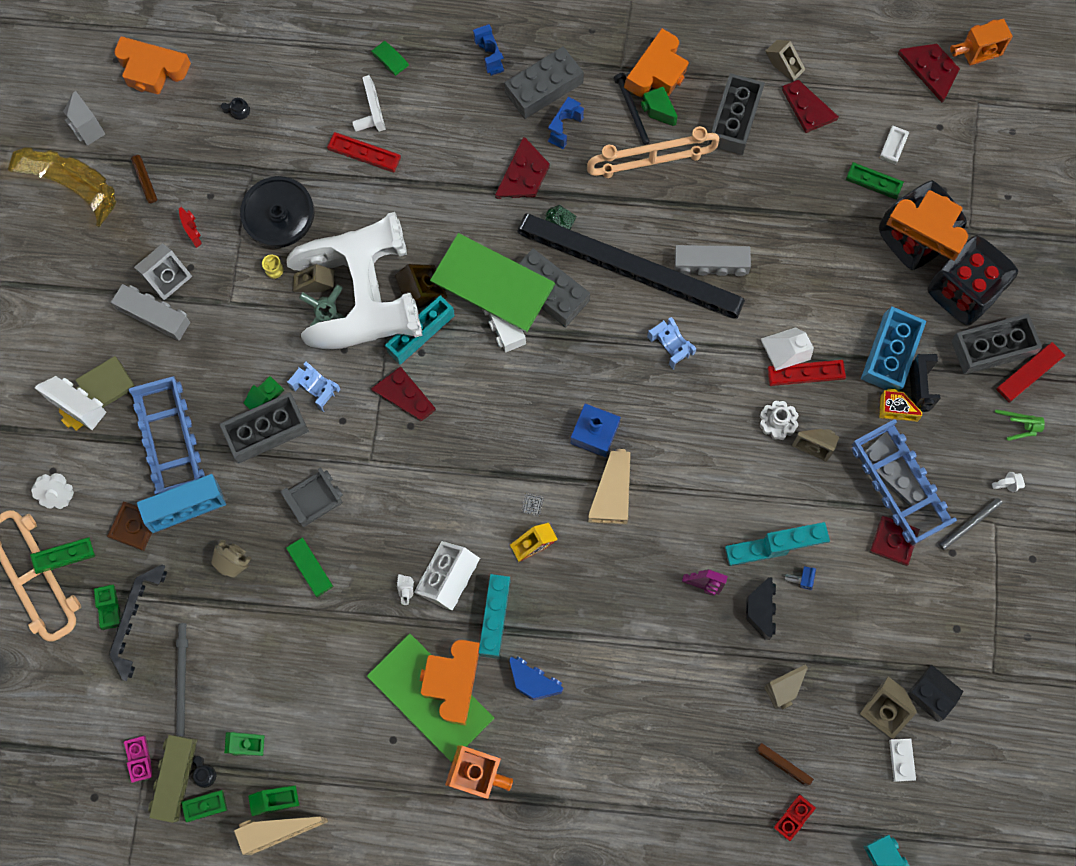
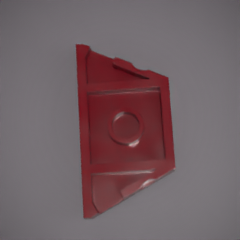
[898,43,960,103]
[495,137,550,199]

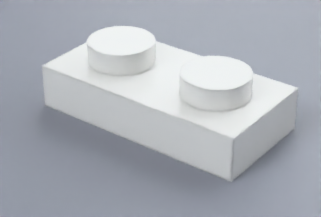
[889,739,916,782]

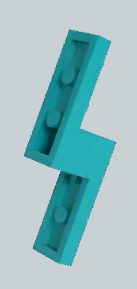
[725,522,830,566]

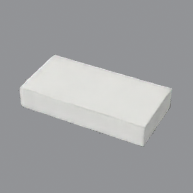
[879,126,909,165]

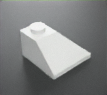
[761,328,814,371]

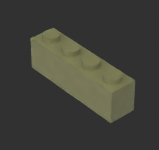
[148,735,198,823]

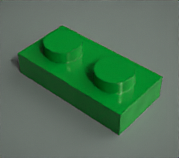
[181,790,228,823]

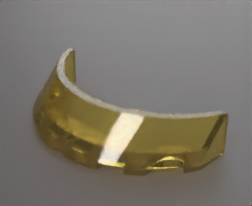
[8,148,116,227]

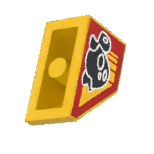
[879,389,922,422]
[510,523,558,562]

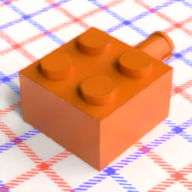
[950,19,1013,66]
[445,745,513,799]

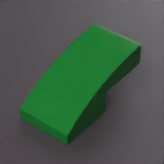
[371,41,409,76]
[94,584,121,630]

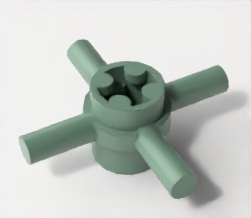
[299,284,346,326]

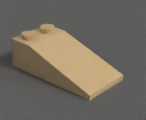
[234,817,328,855]

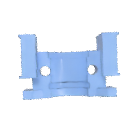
[647,317,696,370]
[287,362,341,412]

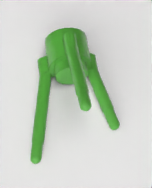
[995,410,1045,441]

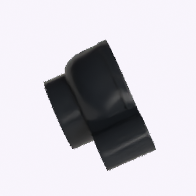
[221,98,250,120]
[192,756,217,788]

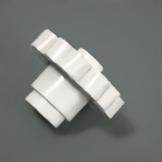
[760,401,799,440]
[31,473,74,509]

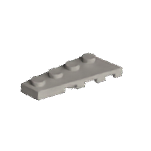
[859,432,927,512]

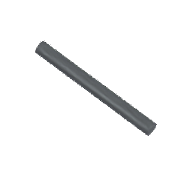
[939,498,1003,550]

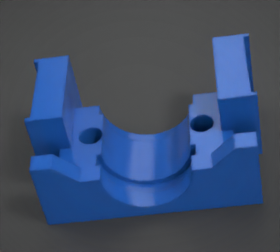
[473,24,504,76]
[548,97,584,149]

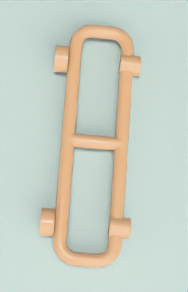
[587,126,719,178]
[0,510,81,641]

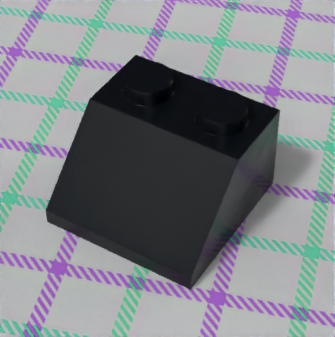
[907,664,964,722]

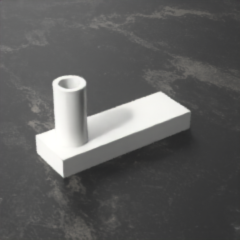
[353,75,386,132]

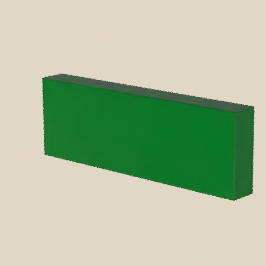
[845,162,904,200]
[30,537,95,574]
[286,537,334,597]

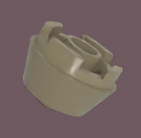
[211,540,251,577]

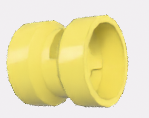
[262,254,284,279]

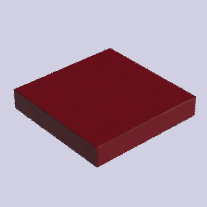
[869,515,920,566]

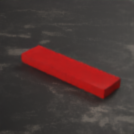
[327,132,401,173]
[996,342,1066,403]
[767,360,846,386]

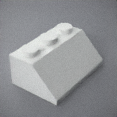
[35,376,106,430]
[414,541,480,610]

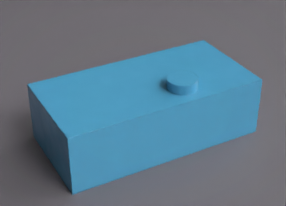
[861,306,926,392]
[137,474,226,533]

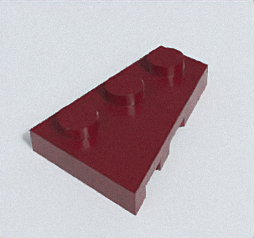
[782,80,839,133]
[371,366,436,421]

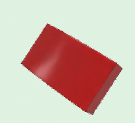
[179,206,202,248]
[774,794,816,841]

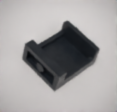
[909,354,941,412]

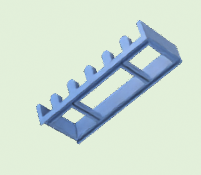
[129,376,205,495]
[851,419,957,546]

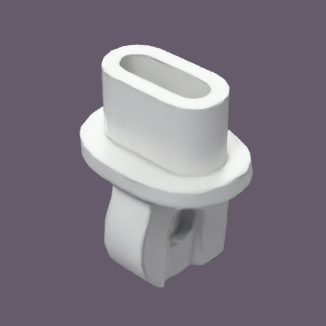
[992,472,1025,492]
[397,574,414,605]

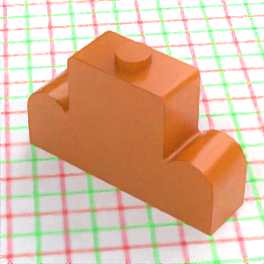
[624,28,689,97]
[115,36,191,94]
[886,190,968,261]
[420,640,480,726]

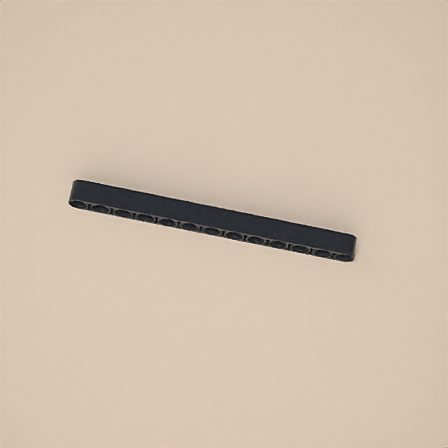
[517,214,745,319]

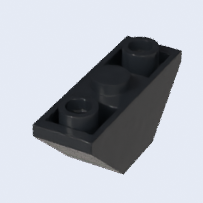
[746,577,776,640]

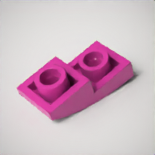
[124,735,152,783]

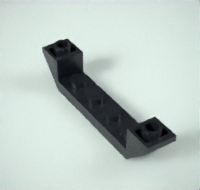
[108,565,167,681]

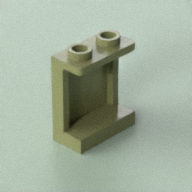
[76,356,136,408]

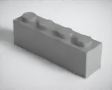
[675,245,751,276]
[110,284,191,341]

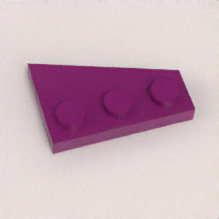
[682,569,728,596]

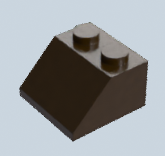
[395,264,447,308]

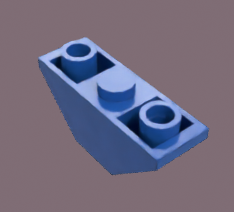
[509,656,564,700]

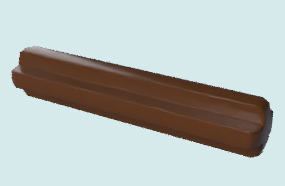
[131,155,157,204]

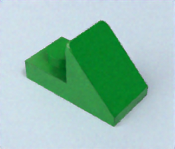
[244,376,284,410]
[224,732,265,756]

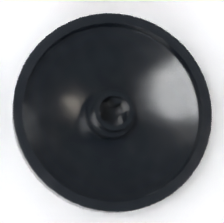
[240,176,315,248]

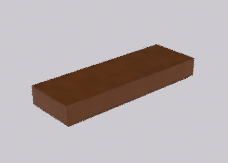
[755,743,814,786]

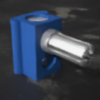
[785,566,816,590]

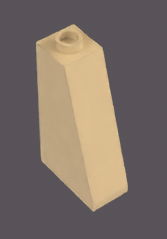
[588,449,630,524]

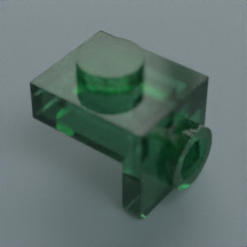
[545,205,577,230]

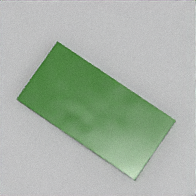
[430,233,555,332]
[367,634,495,762]

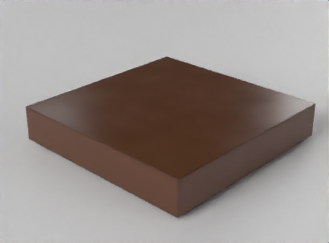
[107,501,152,551]

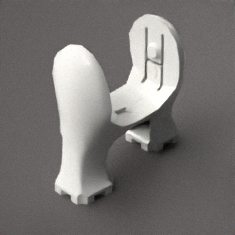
[287,212,423,349]

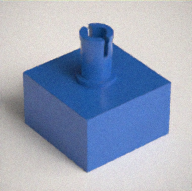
[570,404,621,457]

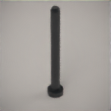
[613,73,650,145]

